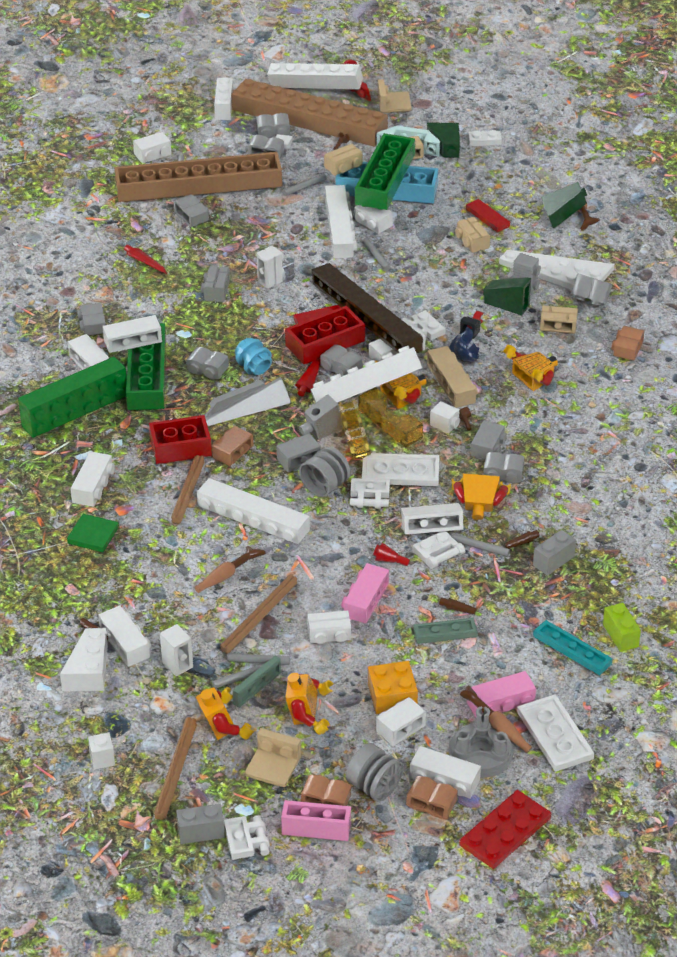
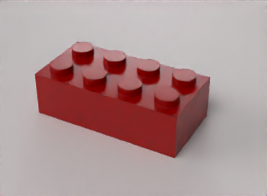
[285,306,365,365]

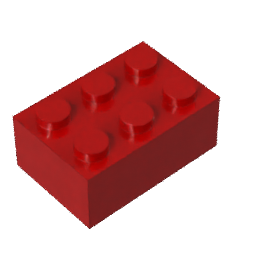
[149,415,212,464]

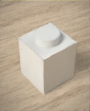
[430,401,460,434]
[88,733,115,770]

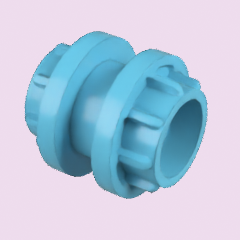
[235,338,272,375]

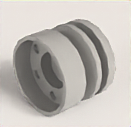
[299,446,351,498]
[346,743,404,802]

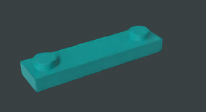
[533,620,613,676]

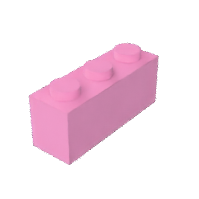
[341,563,389,623]
[467,671,536,717]
[281,800,351,841]

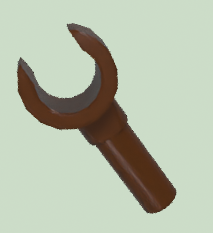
[333,132,350,150]
[459,407,472,431]

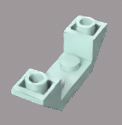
[377,126,440,156]

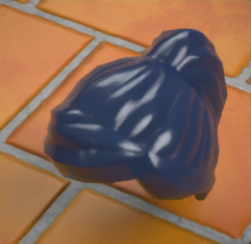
[449,327,479,362]

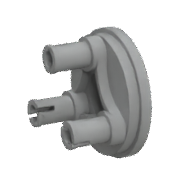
[449,706,514,778]

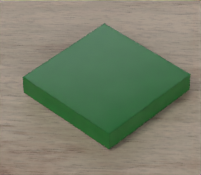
[67,513,119,552]

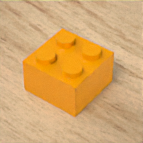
[368,661,418,714]

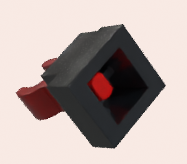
[460,311,484,339]

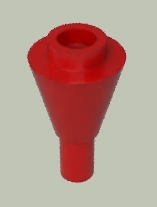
[373,542,410,567]

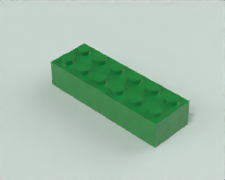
[355,133,415,210]
[126,323,166,410]
[18,356,127,438]

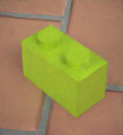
[603,602,641,652]

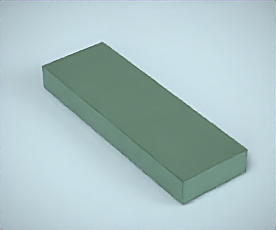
[413,618,478,644]
[233,655,281,708]

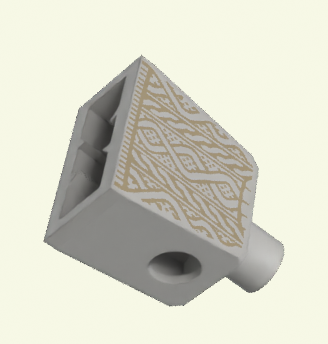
[299,394,344,439]

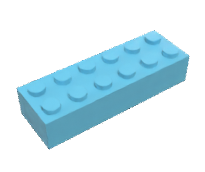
[336,162,439,204]

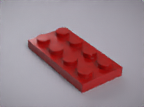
[459,789,552,870]

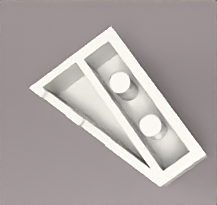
[60,628,108,691]

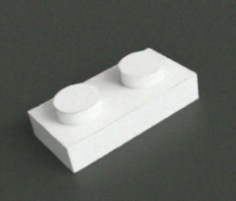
[468,130,502,146]

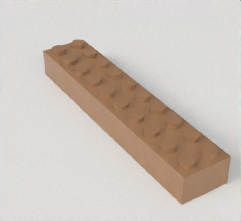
[231,79,388,147]
[114,152,282,202]

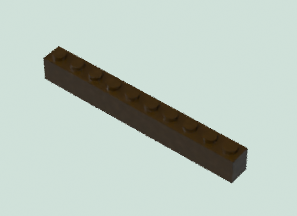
[311,263,423,354]

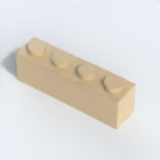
[427,346,478,408]

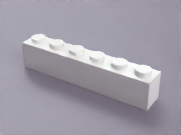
[267,63,363,89]
[325,185,357,258]
[310,346,422,403]
[197,478,310,544]

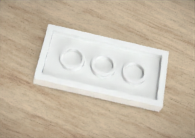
[362,453,439,486]
[517,694,594,772]

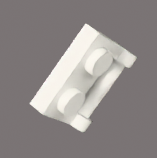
[412,531,465,569]

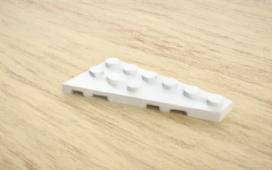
[499,250,615,290]

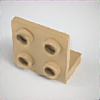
[378,79,411,113]
[245,728,301,787]

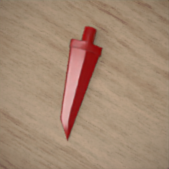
[124,244,167,274]
[295,359,321,396]

